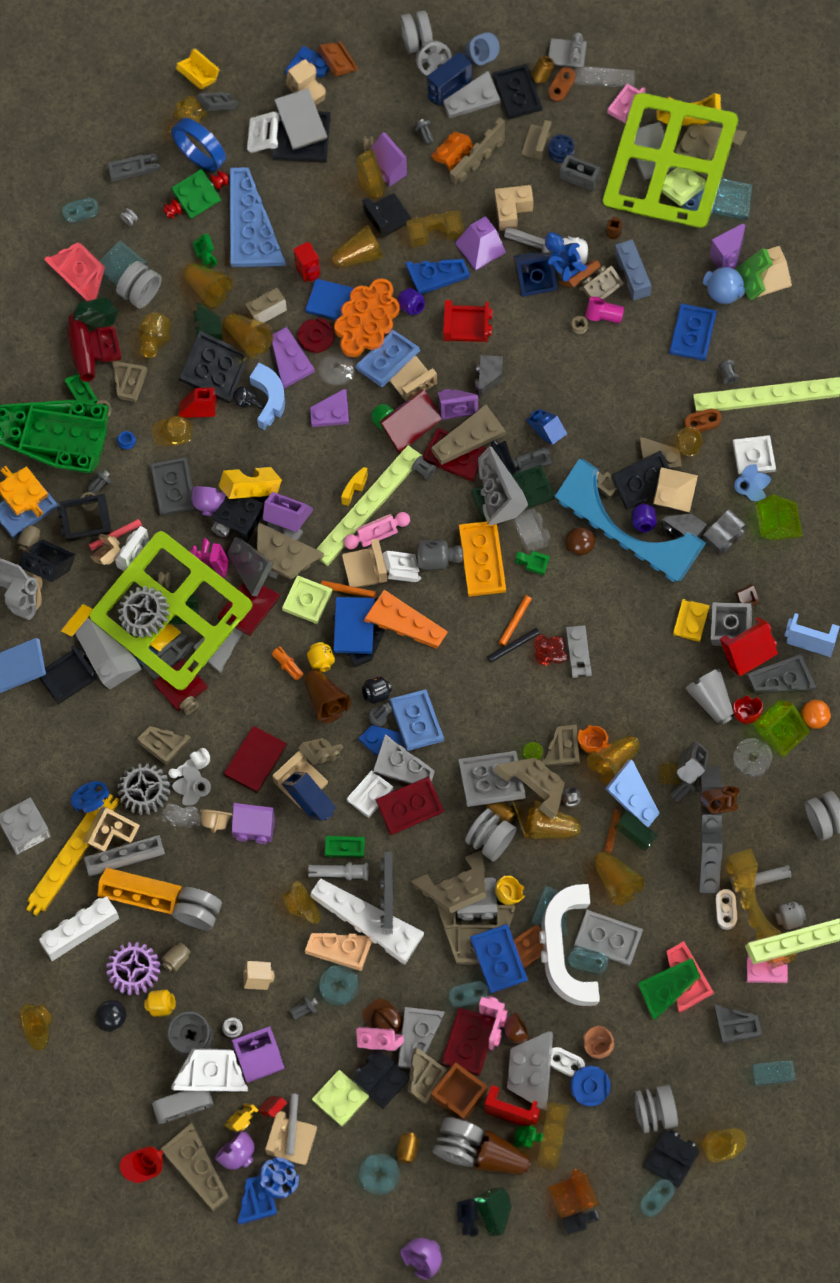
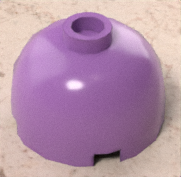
[191,486,226,516]
[215,1130,254,1170]
[401,1237,442,1280]

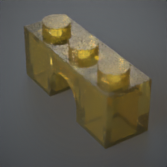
[406,210,465,248]
[537,1102,569,1170]

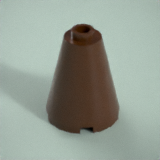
[304,670,351,723]
[472,1129,531,1175]

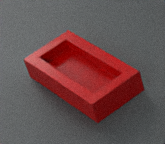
[258,1095,287,1118]

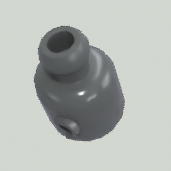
[417,539,463,570]

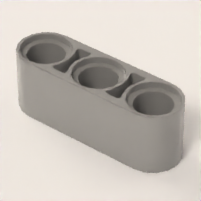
[152,1090,214,1124]

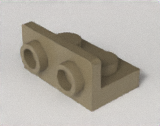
[579,266,624,299]
[298,738,343,765]

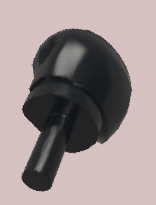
[233,386,265,409]

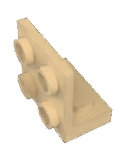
[390,356,437,401]
[342,539,387,588]
[272,750,328,808]
[266,1111,317,1165]

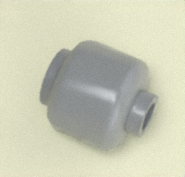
[775,902,806,930]

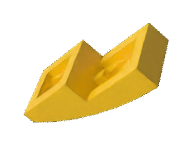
[341,467,368,506]

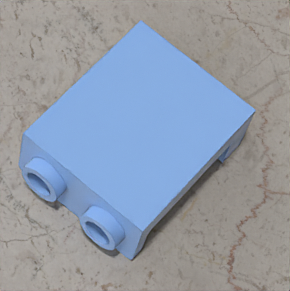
[785,613,840,657]

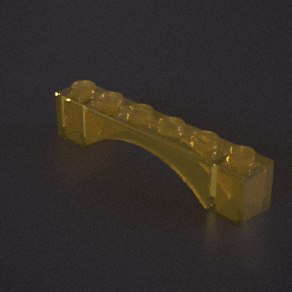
[726,848,796,969]

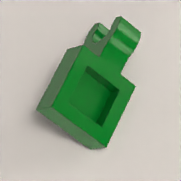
[193,233,217,268]
[515,551,550,576]
[513,1126,544,1148]

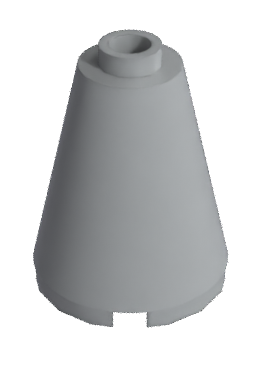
[686,669,734,725]

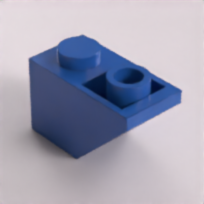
[526,409,567,445]

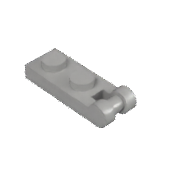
[566,625,592,678]

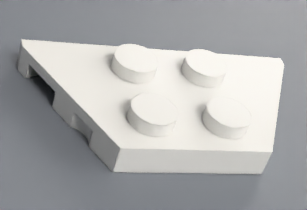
[171,1049,248,1091]

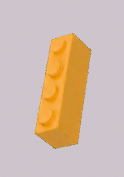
[97,868,182,915]

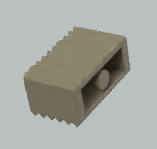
[246,288,287,327]

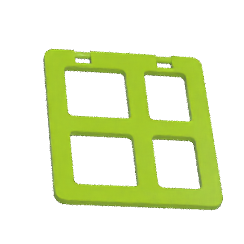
[603,93,738,228]
[90,531,252,690]

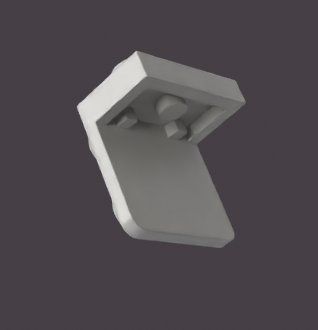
[457,878,497,920]

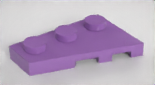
[271,327,315,389]

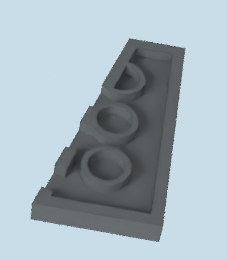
[381,852,393,934]

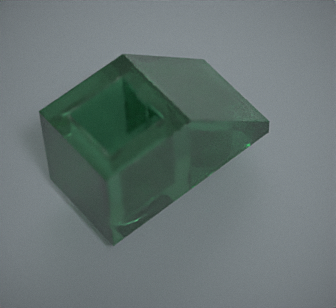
[73,297,119,328]
[194,303,223,341]

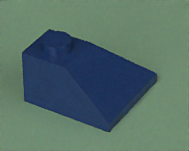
[513,253,558,297]

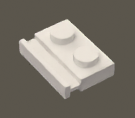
[382,551,421,582]
[347,770,394,818]

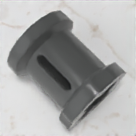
[718,360,739,384]
[411,456,436,480]

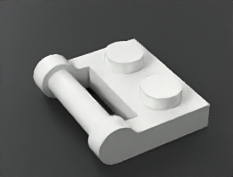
[247,112,280,153]

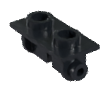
[490,440,516,476]

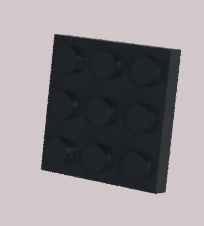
[273,110,331,163]
[178,331,250,404]

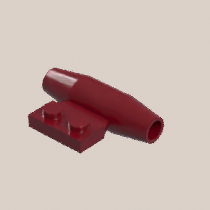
[68,313,121,382]

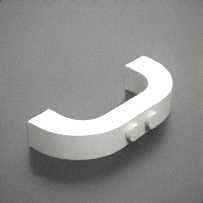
[539,884,600,1006]

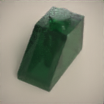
[475,1187,512,1236]

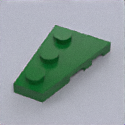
[638,958,701,1020]

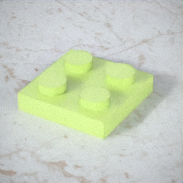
[662,168,706,206]
[282,575,333,624]
[312,1070,369,1127]

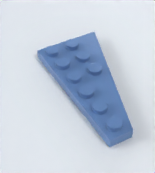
[230,168,286,267]

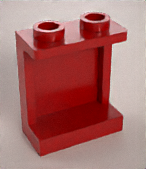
[443,300,493,342]
[720,617,778,676]
[485,1085,540,1126]

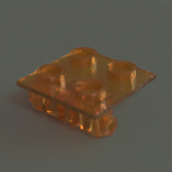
[548,1169,599,1218]

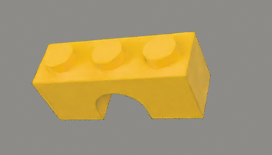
[219,467,282,499]

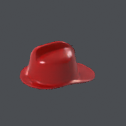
[120,1146,163,1183]

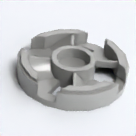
[416,40,452,76]

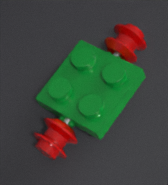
[163,169,229,219]

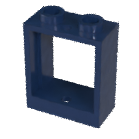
[427,52,472,106]
[282,771,336,821]

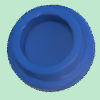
[117,431,136,450]

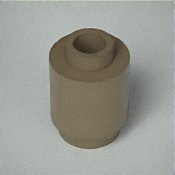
[16,525,40,553]
[162,942,191,972]

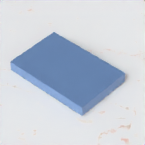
[355,330,420,387]
[0,482,59,539]
[0,638,46,693]
[389,689,444,751]

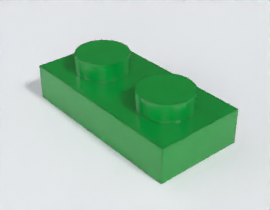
[65,373,98,403]
[325,836,365,858]

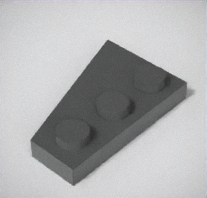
[747,654,816,693]

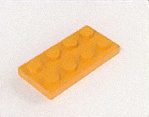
[459,521,506,597]

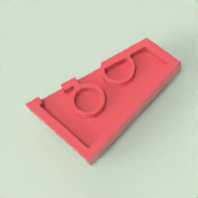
[667,941,714,1013]

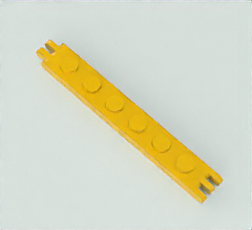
[26,794,120,916]

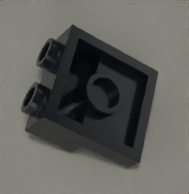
[353,1050,409,1109]
[644,1129,700,1188]

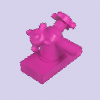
[189,538,229,578]

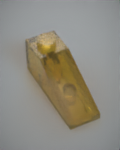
[357,149,385,200]

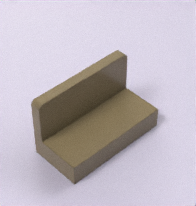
[522,120,552,160]

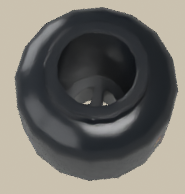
[361,676,392,704]

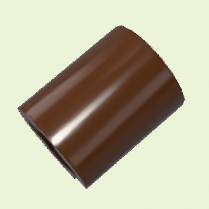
[606,217,622,239]

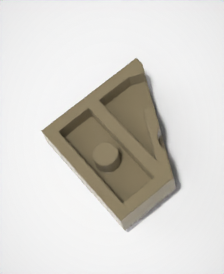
[542,725,580,767]

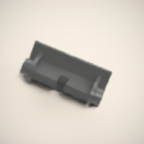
[512,447,552,476]

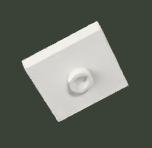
[732,435,776,476]

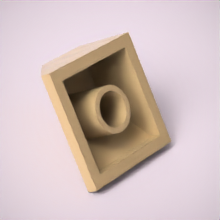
[757,246,792,297]
[653,467,698,512]

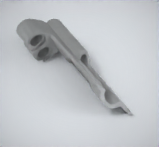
[0,558,38,620]

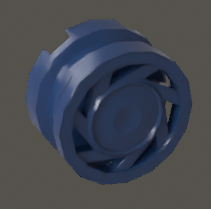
[549,134,574,163]

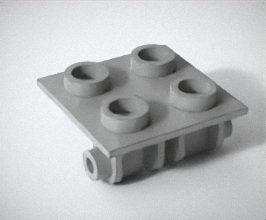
[549,33,587,67]

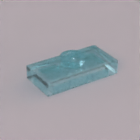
[752,1060,796,1086]

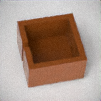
[431,1062,488,1121]

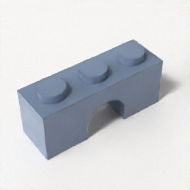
[615,239,652,301]

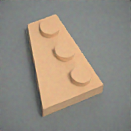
[305,933,372,971]

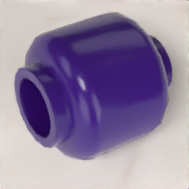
[398,288,425,316]
[632,504,657,533]

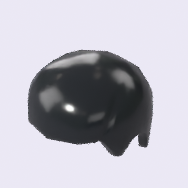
[95,1000,127,1032]

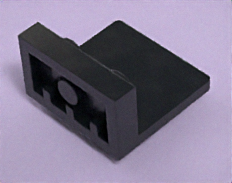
[362,193,412,238]
[213,496,264,542]

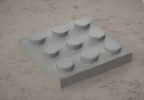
[458,751,525,807]

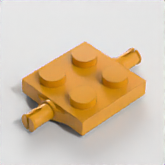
[0,466,48,517]

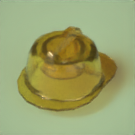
[151,416,193,446]
[282,881,321,924]
[20,1004,52,1051]
[700,1128,746,1162]

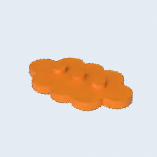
[334,278,400,357]

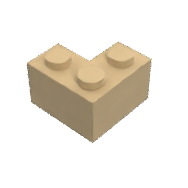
[286,59,326,106]
[495,185,533,231]
[83,807,140,852]

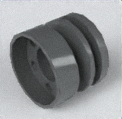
[168,1011,214,1058]

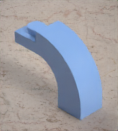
[250,363,285,430]

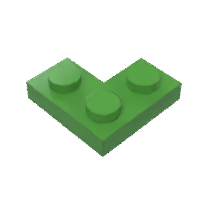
[736,248,773,300]

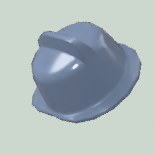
[463,32,500,65]

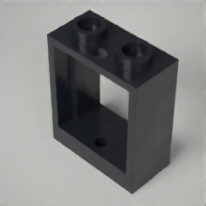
[57,494,112,541]
[19,539,76,582]

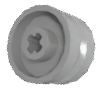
[400,10,433,54]
[116,261,162,309]
[804,791,840,841]
[172,887,222,931]

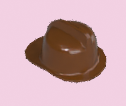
[362,998,404,1034]

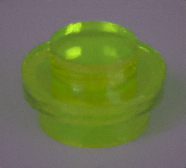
[524,742,543,760]

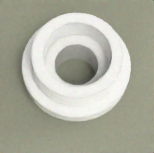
[222,1018,243,1038]

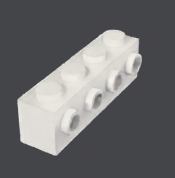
[39,896,119,961]

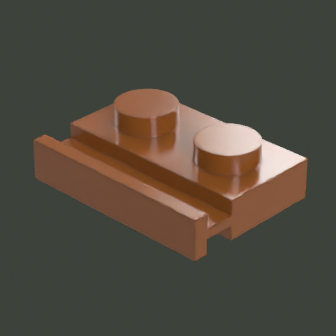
[318,41,358,76]
[559,260,601,288]
[514,924,544,968]

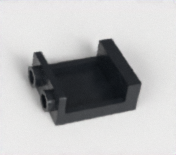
[39,645,97,704]

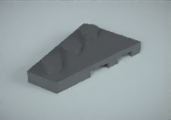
[227,536,274,597]

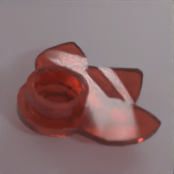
[534,634,569,665]

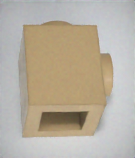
[243,961,274,990]

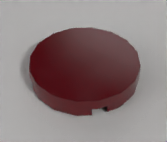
[298,318,335,353]

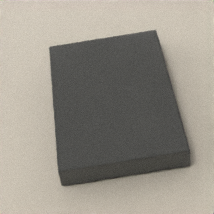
[150,457,196,516]

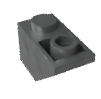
[475,355,503,397]
[662,514,707,538]

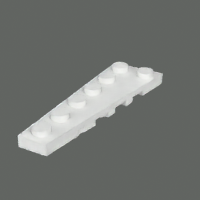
[310,878,424,965]

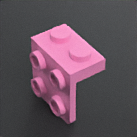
[479,996,508,1050]

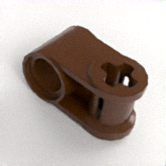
[700,786,739,814]

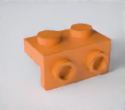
[431,131,474,172]

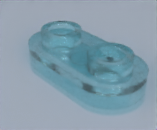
[62,198,99,222]
[568,947,609,973]
[449,981,488,1007]
[640,1180,675,1217]

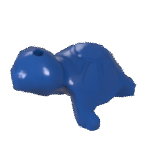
[545,232,587,281]

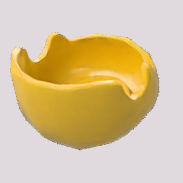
[495,876,525,905]

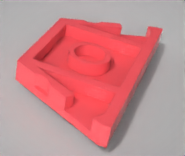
[44,243,105,305]

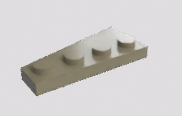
[450,117,505,185]
[432,404,506,465]
[160,1123,229,1211]

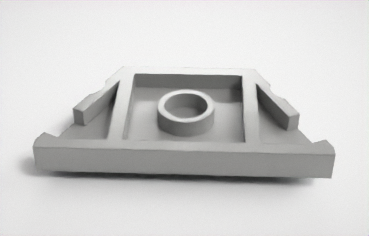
[507,1032,553,1110]

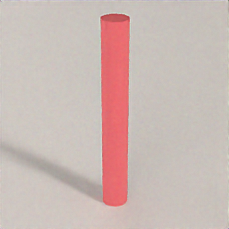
[88,519,142,551]

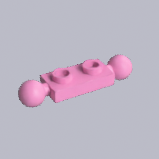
[344,512,410,549]

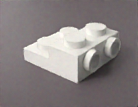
[115,526,149,571]

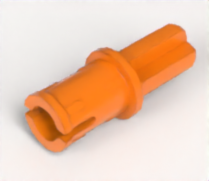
[272,646,303,680]

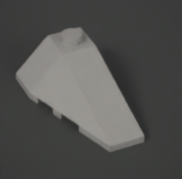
[478,446,528,525]
[75,618,142,690]

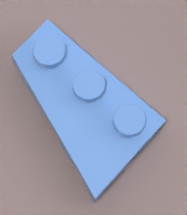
[605,759,659,828]

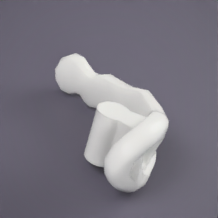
[168,748,210,779]

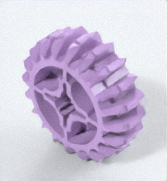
[107,942,160,996]

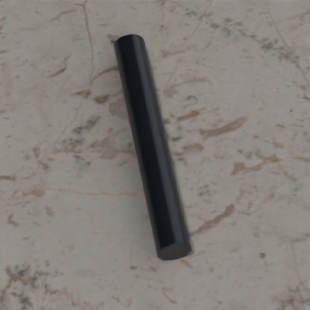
[487,628,540,663]

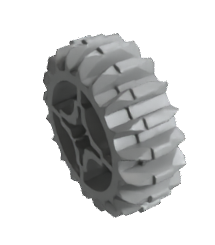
[118,586,170,638]
[117,763,170,815]

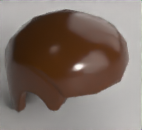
[565,527,596,556]
[504,1013,530,1044]

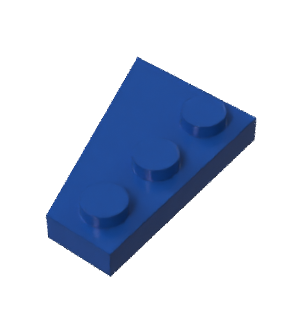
[405,259,470,294]

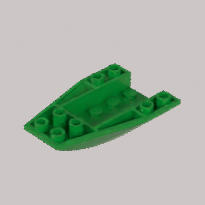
[0,400,109,473]

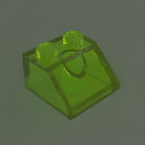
[755,494,803,540]
[753,699,810,757]

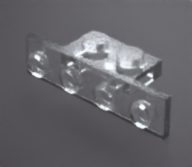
[563,66,635,87]

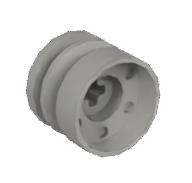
[465,809,516,861]
[634,1084,678,1134]
[433,1117,484,1167]

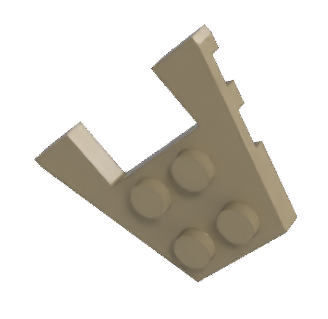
[675,124,747,182]
[493,758,565,820]
[411,850,487,913]
[438,905,515,965]

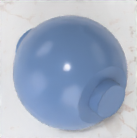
[703,267,745,304]

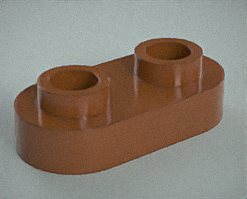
[549,67,576,102]
[685,408,721,434]

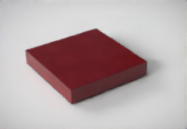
[153,659,208,711]

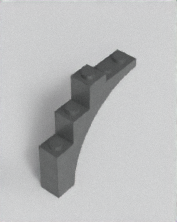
[699,766,723,893]

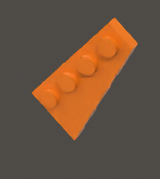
[363,590,448,649]

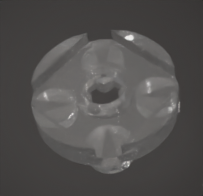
[733,738,772,777]
[162,804,201,828]

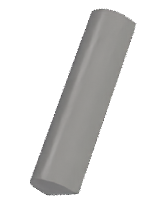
[84,835,165,877]

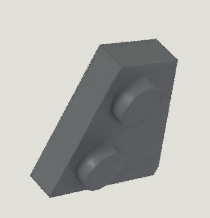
[714,1004,762,1044]

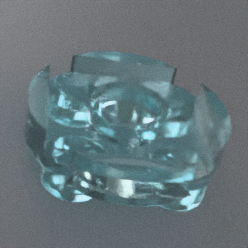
[319,966,359,1006]
[359,1154,400,1196]

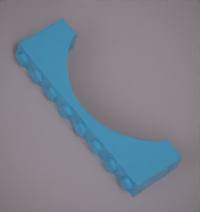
[555,459,706,582]

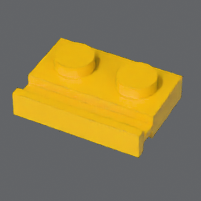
[673,599,709,642]
[224,1103,258,1132]

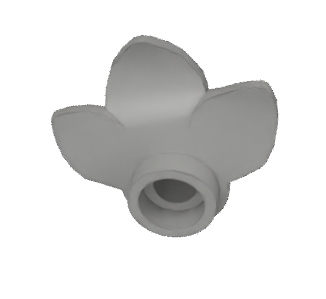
[172,766,211,805]

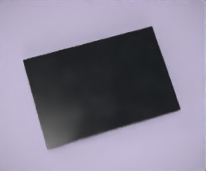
[493,64,543,120]
[610,450,669,509]

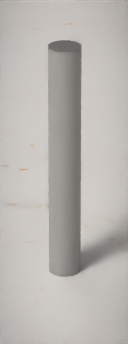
[286,1094,298,1155]

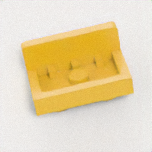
[176,49,219,89]

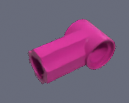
[585,297,624,323]

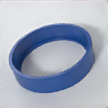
[171,118,226,172]

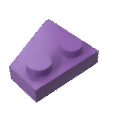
[310,389,349,427]

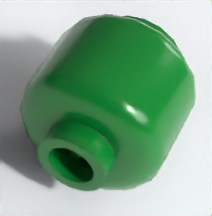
[371,404,394,431]

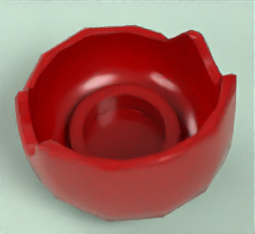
[732,695,763,724]

